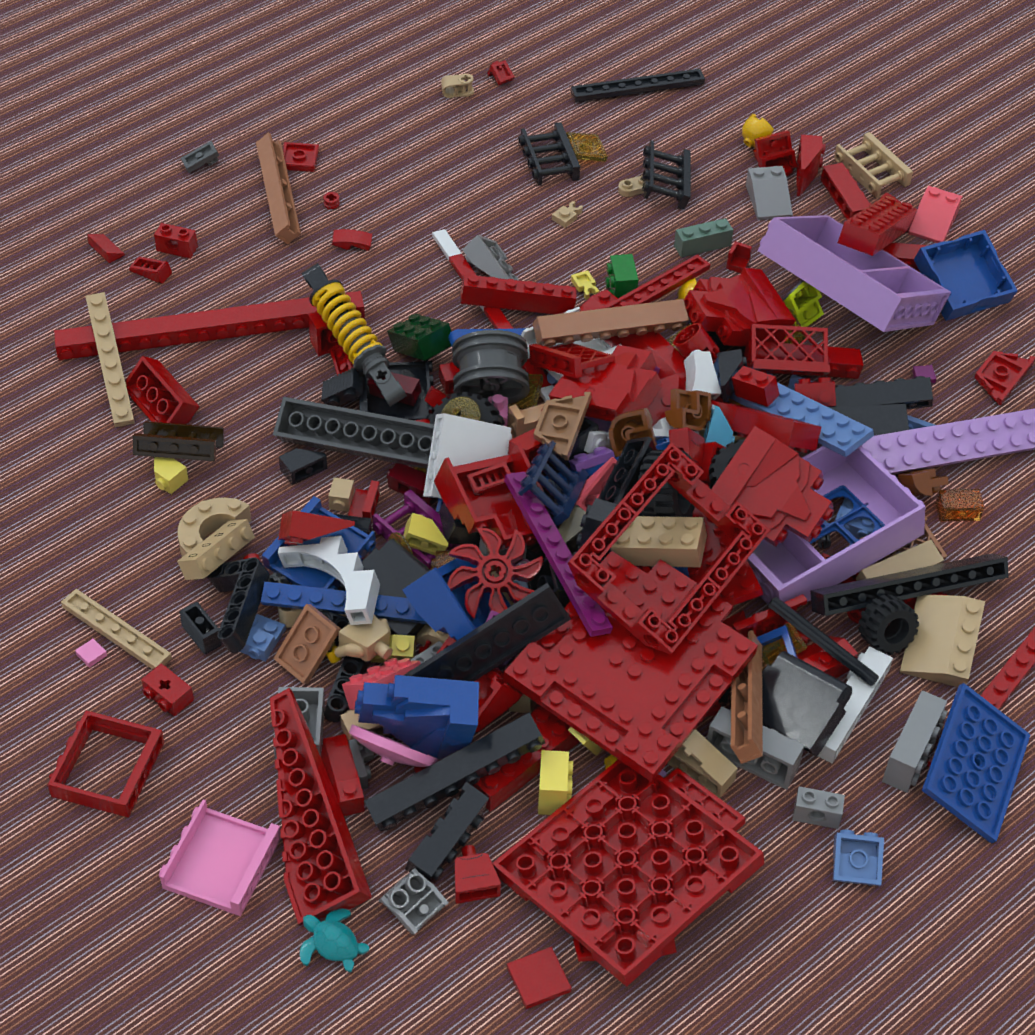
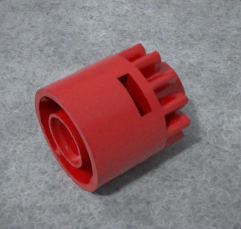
[673,323,720,364]

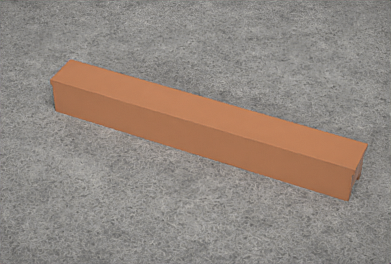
[256,132,301,244]
[731,630,763,764]

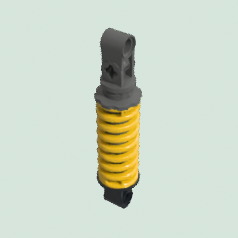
[301,263,407,407]

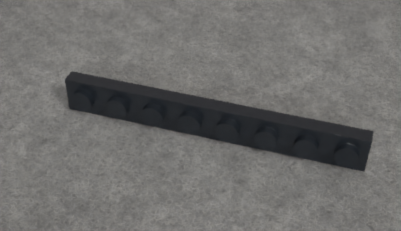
[571,69,705,102]

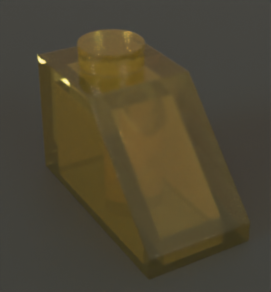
[762,623,807,666]

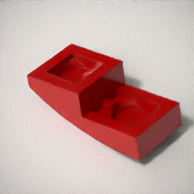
[331,229,372,251]

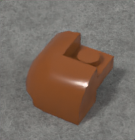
[665,388,711,431]
[609,408,657,457]
[898,468,949,496]

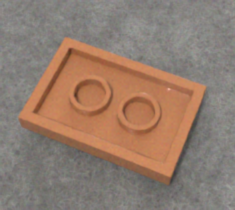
[273,604,341,684]

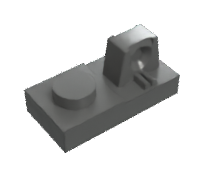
[181,141,219,173]
[349,739,374,789]

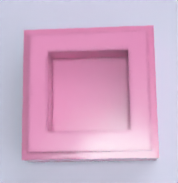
[75,639,107,668]

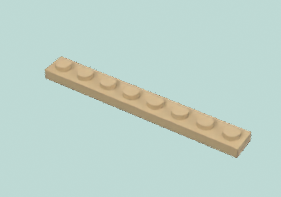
[85,292,135,427]

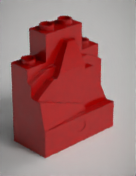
[684,268,796,347]
[548,345,662,422]
[711,426,834,547]
[434,442,548,550]

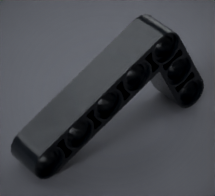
[207,558,270,653]
[318,610,365,723]

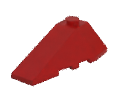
[321,734,365,816]

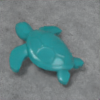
[300,908,370,972]

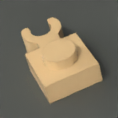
[552,201,583,228]

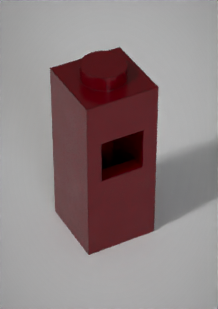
[367,372,421,406]
[386,463,436,506]

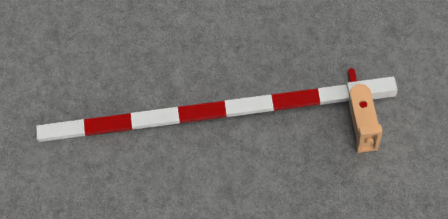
[432,229,554,439]

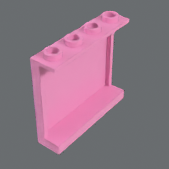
[159,799,281,916]

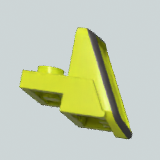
[782,280,824,327]

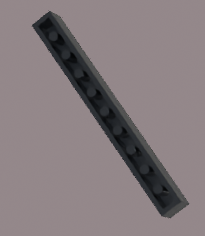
[810,553,1009,616]

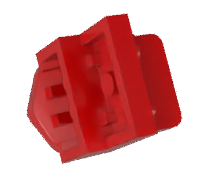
[753,130,797,177]

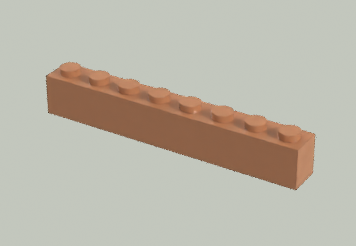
[532,299,689,347]

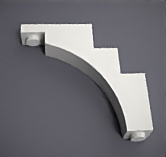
[653,350,722,440]

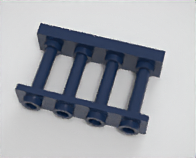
[518,440,589,527]

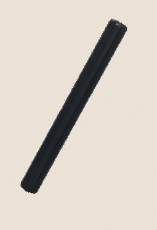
[768,597,879,686]

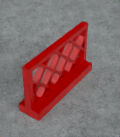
[749,324,830,376]
[529,343,615,378]

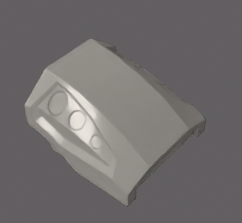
[378,868,449,935]

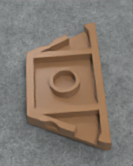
[533,392,592,460]

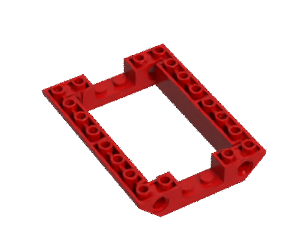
[568,442,770,654]

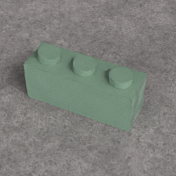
[674,218,733,258]

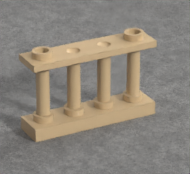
[834,132,913,199]

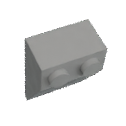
[746,166,793,220]

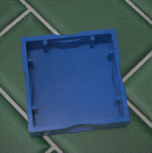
[914,230,1018,321]

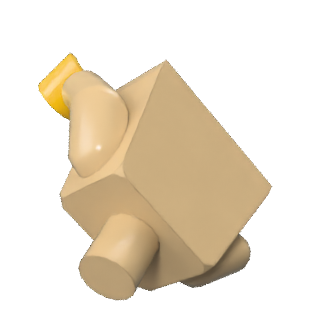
[326,615,393,663]

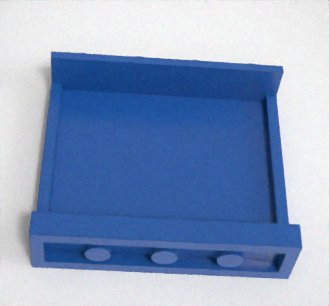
[262,496,376,590]

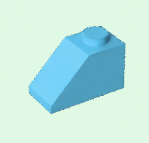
[703,405,735,447]

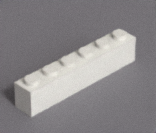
[818,646,893,764]

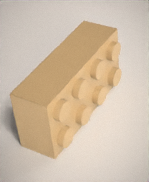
[611,516,707,567]

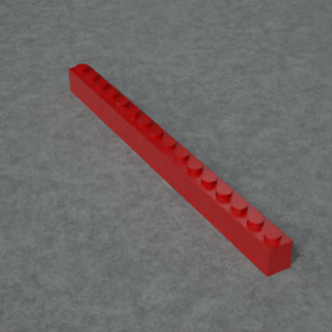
[54,291,365,360]

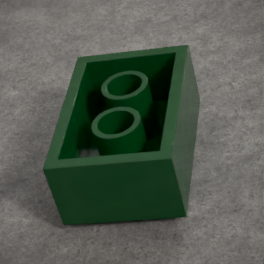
[387,314,452,361]

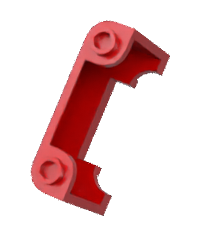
[436,636,523,732]

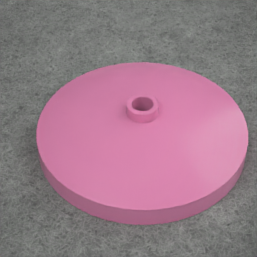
[349,724,438,767]

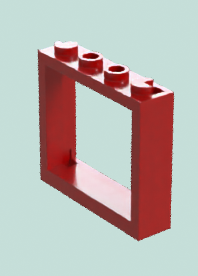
[47,710,165,818]

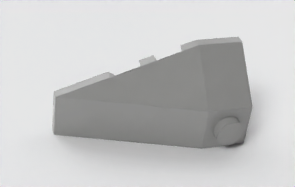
[462,235,519,281]

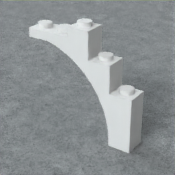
[278,536,380,625]

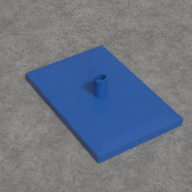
[922,683,1031,843]

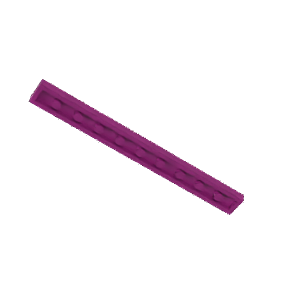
[504,471,613,637]

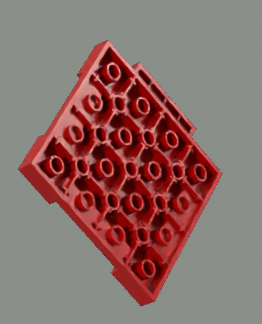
[504,551,758,782]
[492,760,765,987]

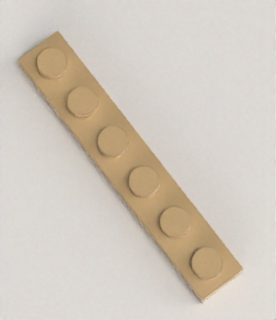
[61,589,172,670]

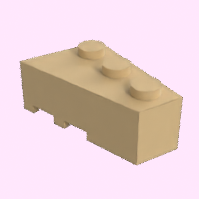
[667,729,738,798]

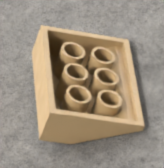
[900,595,985,687]

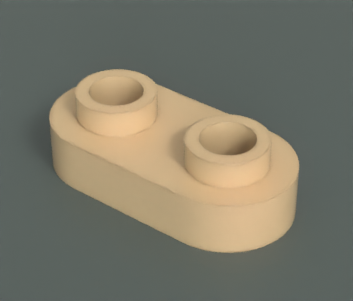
[618,175,644,197]

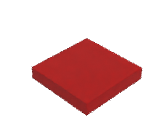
[283,142,319,172]
[507,947,572,1009]

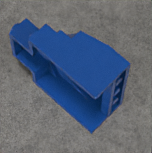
[402,558,511,640]
[354,675,479,760]

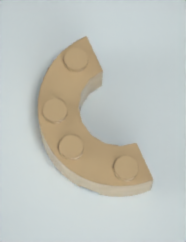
[178,498,251,557]

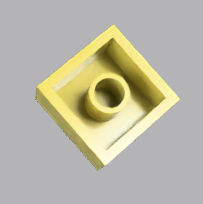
[538,750,573,815]

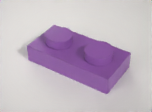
[569,446,615,472]

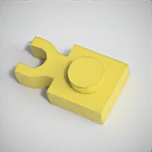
[571,270,599,300]

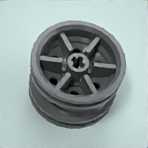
[452,330,530,405]

